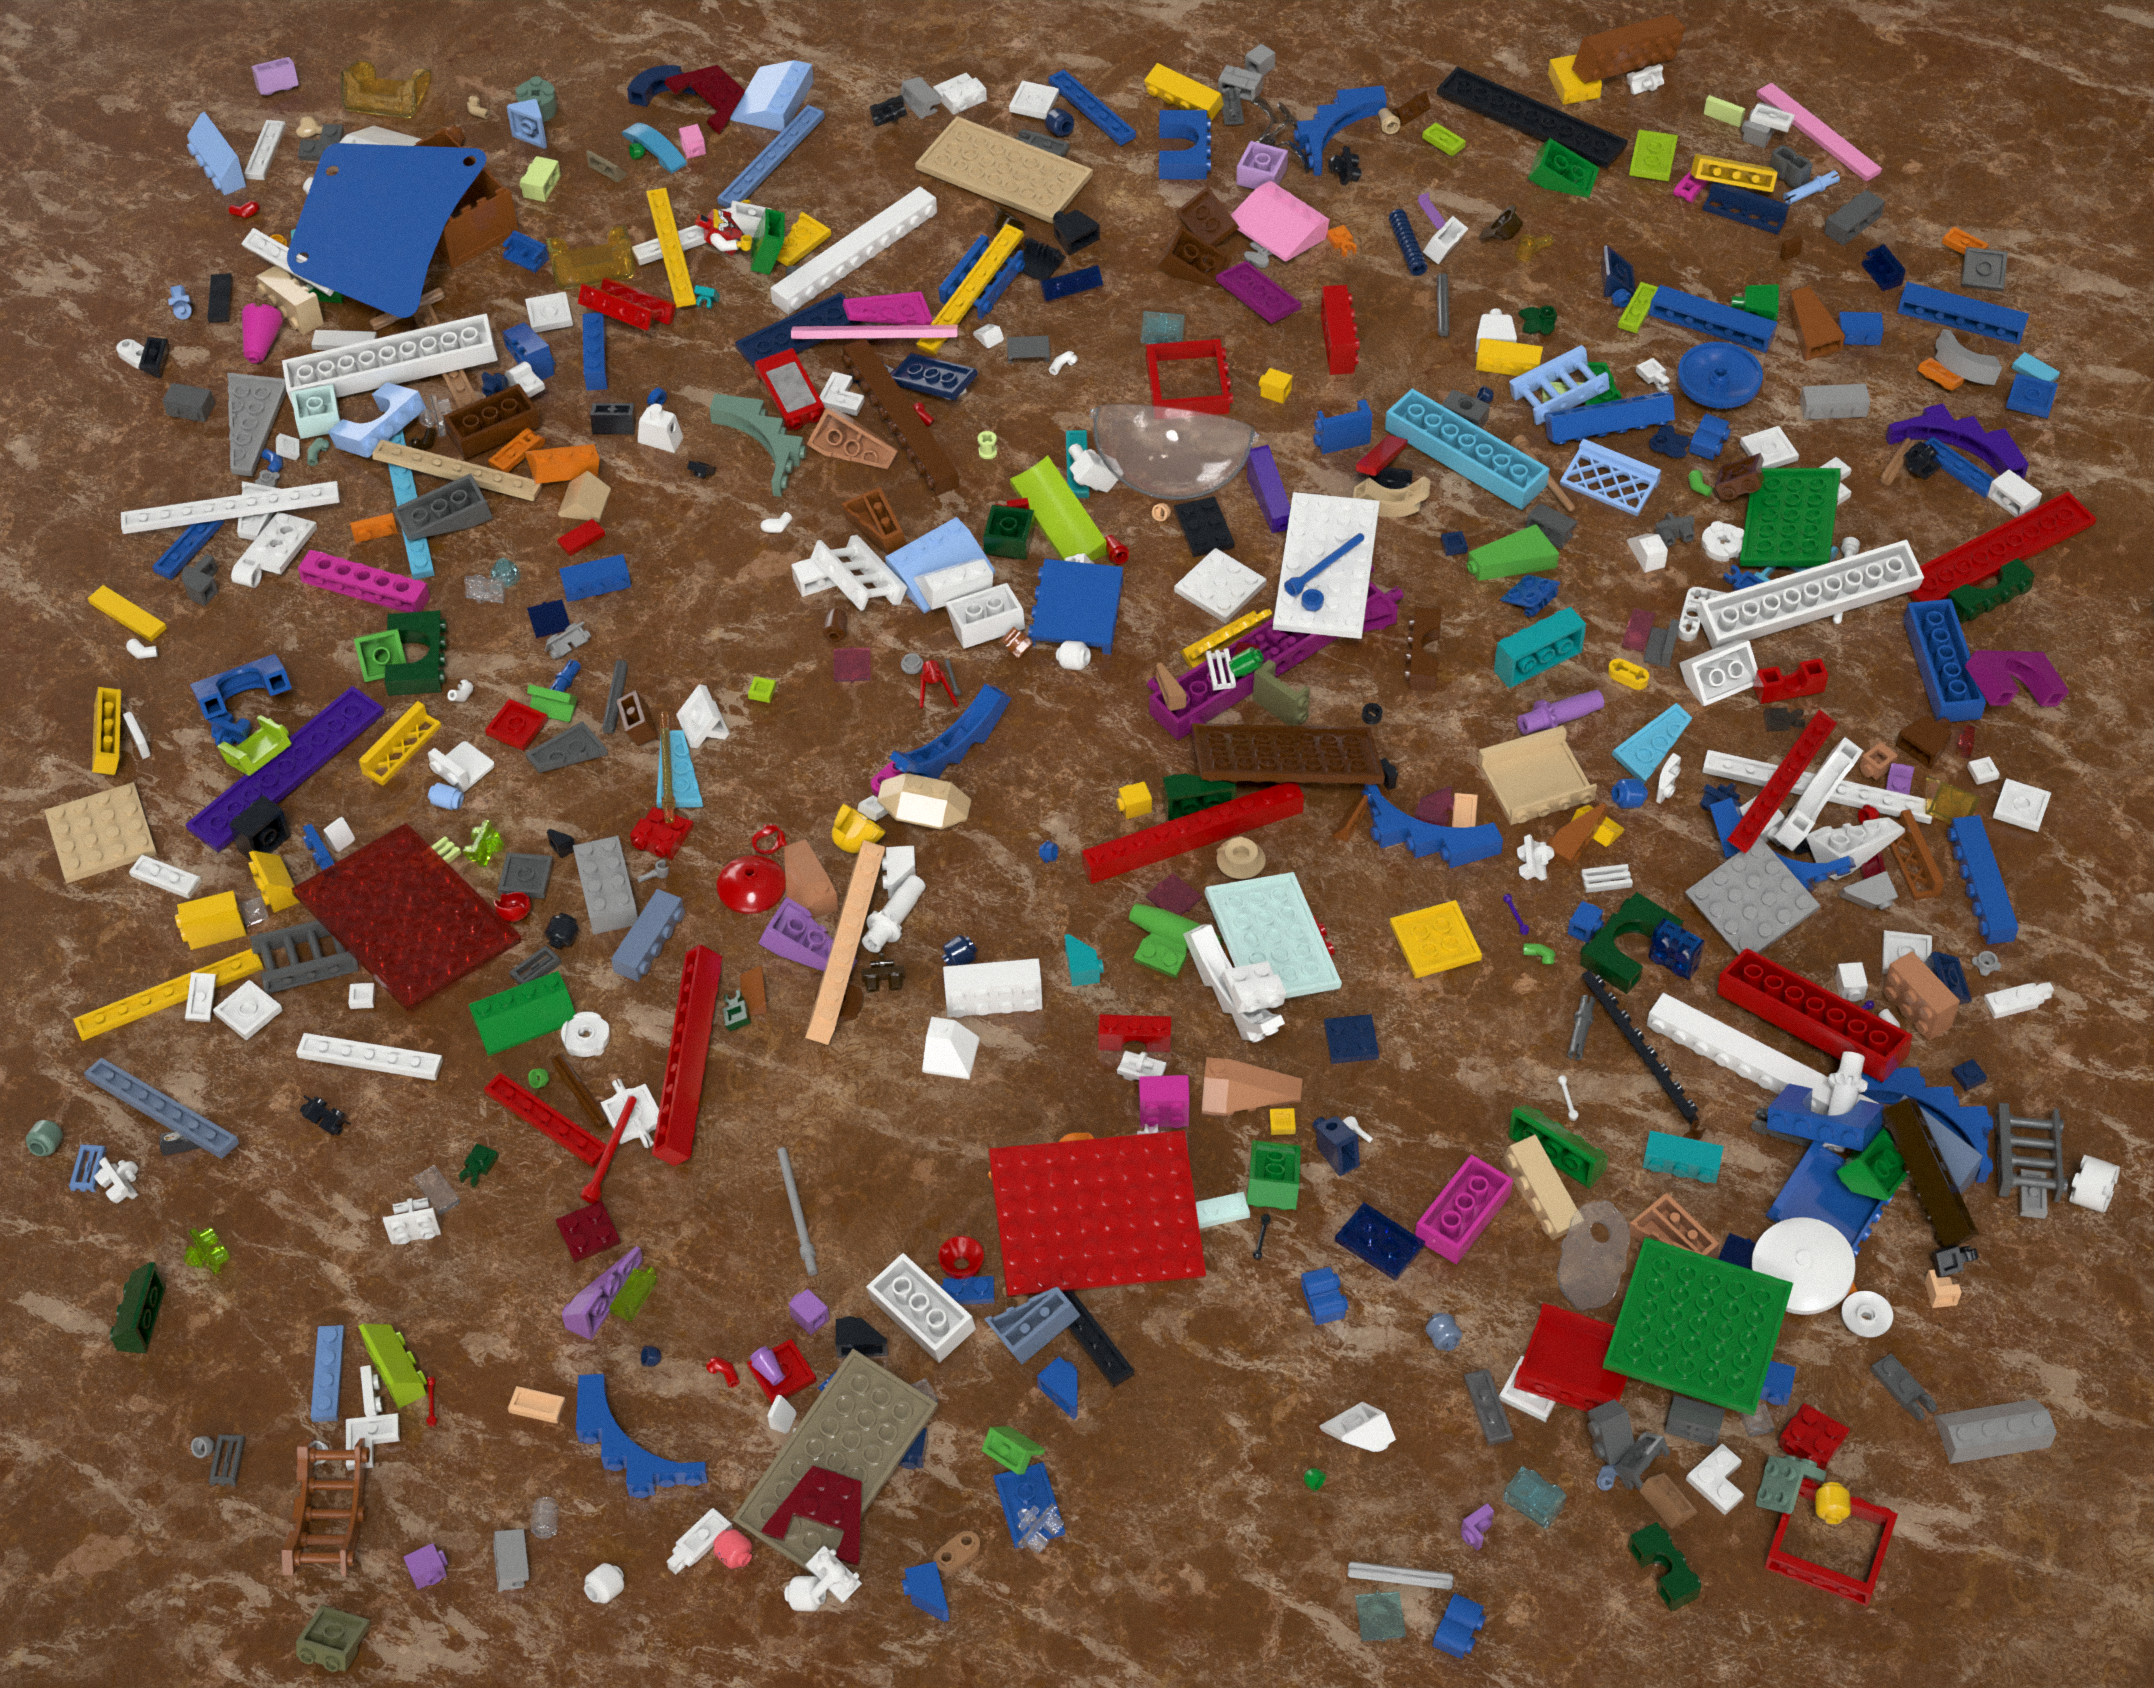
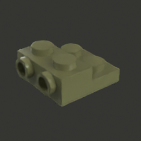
[296,1605,370,1672]

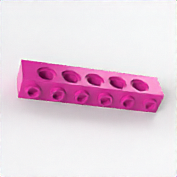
[298,550,430,613]

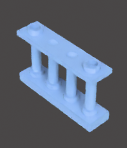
[1509,345,1610,425]

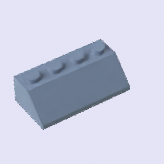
[1880,1095,1983,1194]

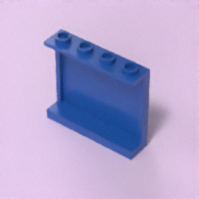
[1028,559,1124,655]
[1766,1140,1895,1258]

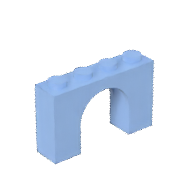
[328,382,426,458]

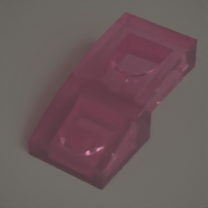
[1622,608,1656,653]

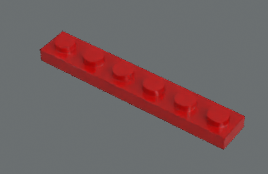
[484,1072,607,1168]

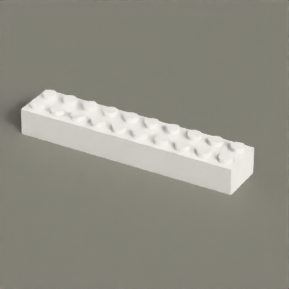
[282,313,498,408]
[1697,540,1924,649]

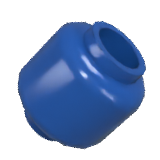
[1611,779,1648,809]

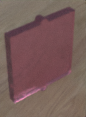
[834,647,871,683]
[1146,873,1202,916]

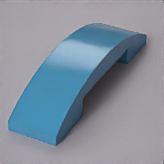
[622,123,687,174]

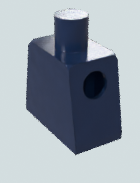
[1312,1116,1360,1177]

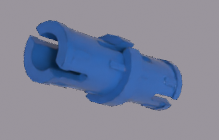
[550,659,581,692]

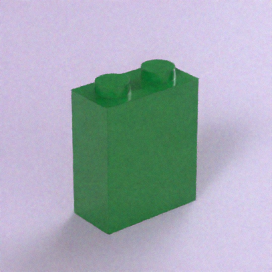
[750,208,785,275]

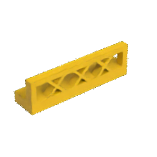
[359,701,442,786]

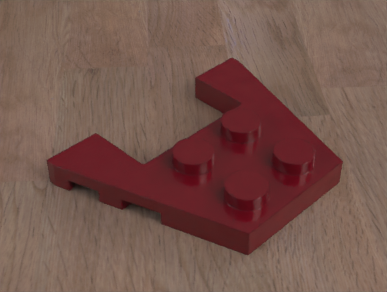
[664,65,745,134]
[761,1465,863,1566]

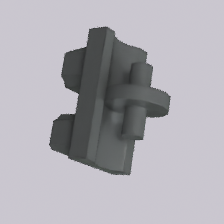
[1655,512,1695,547]

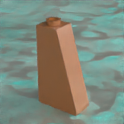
[1788,286,1845,361]

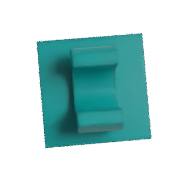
[694,285,720,310]

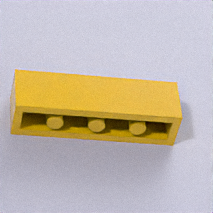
[1144,63,1224,121]
[1690,154,1778,192]
[92,687,121,775]

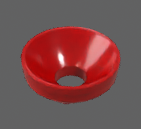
[938,1236,984,1279]

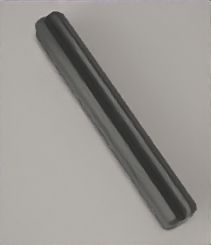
[1437,273,1449,337]
[602,660,628,734]

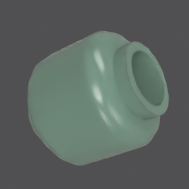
[26,1120,63,1156]

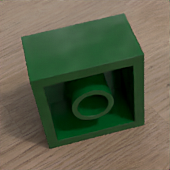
[983,505,1035,559]

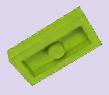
[1422,122,1466,156]

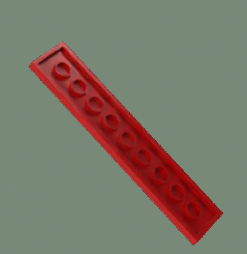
[1907,491,2097,602]

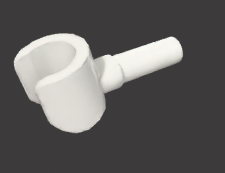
[1342,1116,1373,1143]

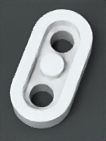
[116,339,144,369]

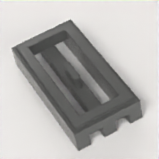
[509,945,562,985]
[209,1434,246,1486]

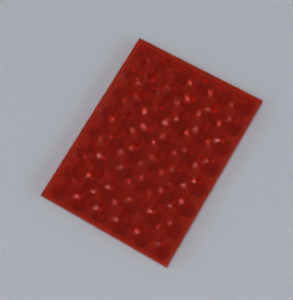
[292,823,521,1011]

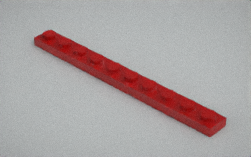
[1727,709,1837,854]

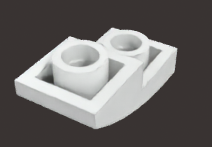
[1656,753,1681,804]

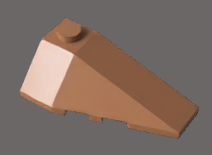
[1202,1057,1303,1116]

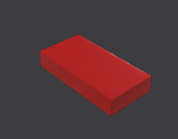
[557,518,605,556]

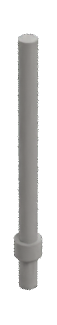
[777,1147,818,1276]

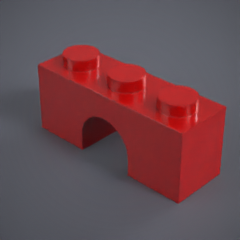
[1753,658,1828,704]
[1098,1014,1171,1052]

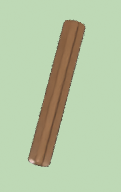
[369,287,445,331]

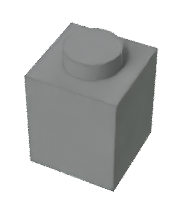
[1245,44,1275,76]

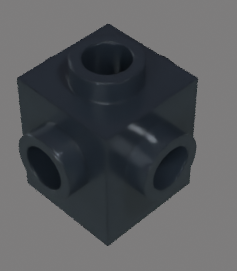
[1904,441,1942,480]

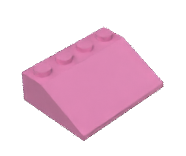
[1231,180,1330,262]

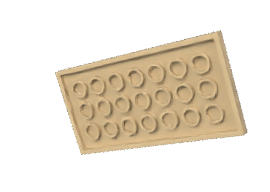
[915,116,1093,224]

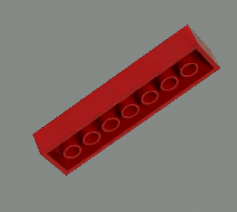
[1717,948,1913,1082]

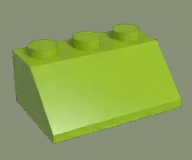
[358,1324,427,1409]

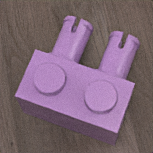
[251,57,299,95]

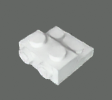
[933,73,987,115]
[1222,961,1286,1013]

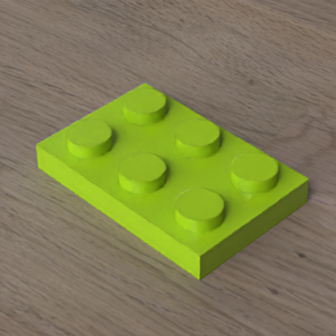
[1629,130,1678,181]

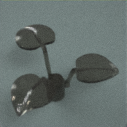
[1251,96,1309,173]

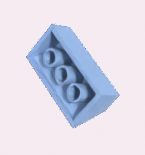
[187,112,246,196]

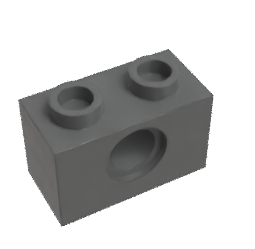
[1441,389,1490,429]

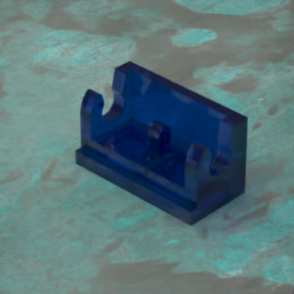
[1862,244,1906,291]

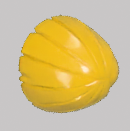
[832,804,886,853]

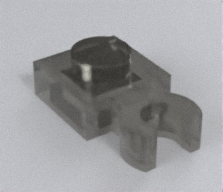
[1763,708,1805,732]

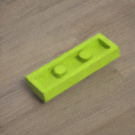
[1618,282,1658,334]

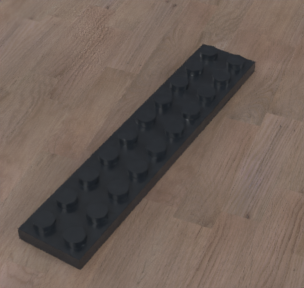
[1437,66,1628,169]

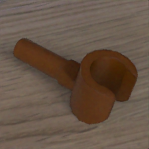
[1682,1120,1706,1140]

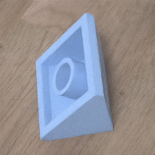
[507,99,547,149]

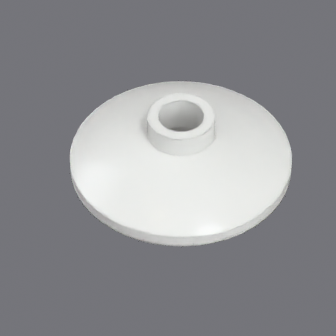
[1841,1291,1893,1337]

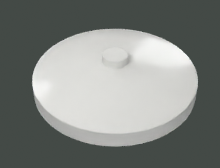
[1752,1218,1855,1315]

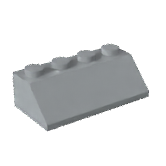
[1934,1399,2057,1464]

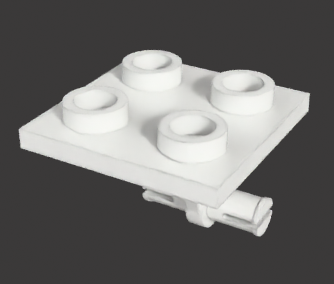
[383,1197,441,1244]

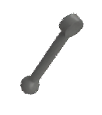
[944,659,961,696]

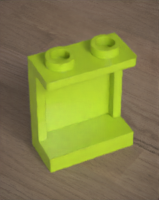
[217,715,291,776]

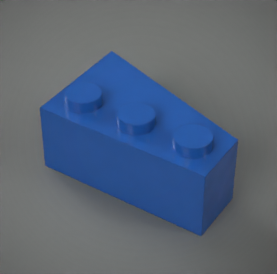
[502,322,555,380]

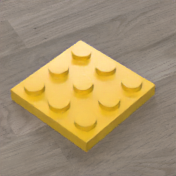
[1389,900,1482,979]

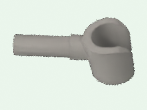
[637,860,669,883]

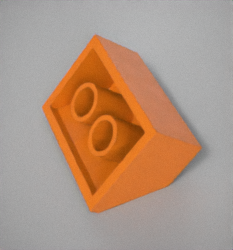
[525,444,599,484]

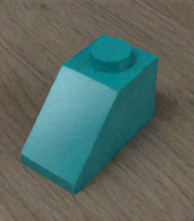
[1064,934,1104,986]

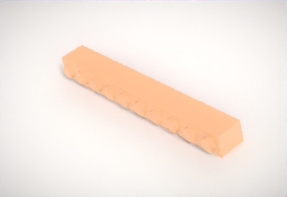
[805,840,885,1045]

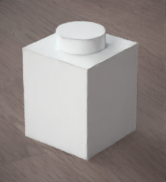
[1835,962,1868,1001]

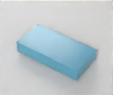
[2012,352,2060,382]

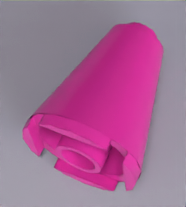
[242,303,284,363]

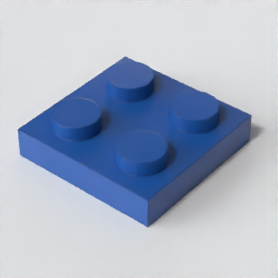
[2006,373,2058,418]

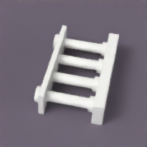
[811,535,907,611]

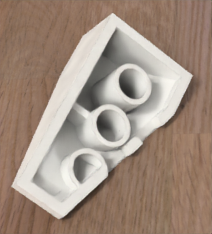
[1806,817,1905,881]

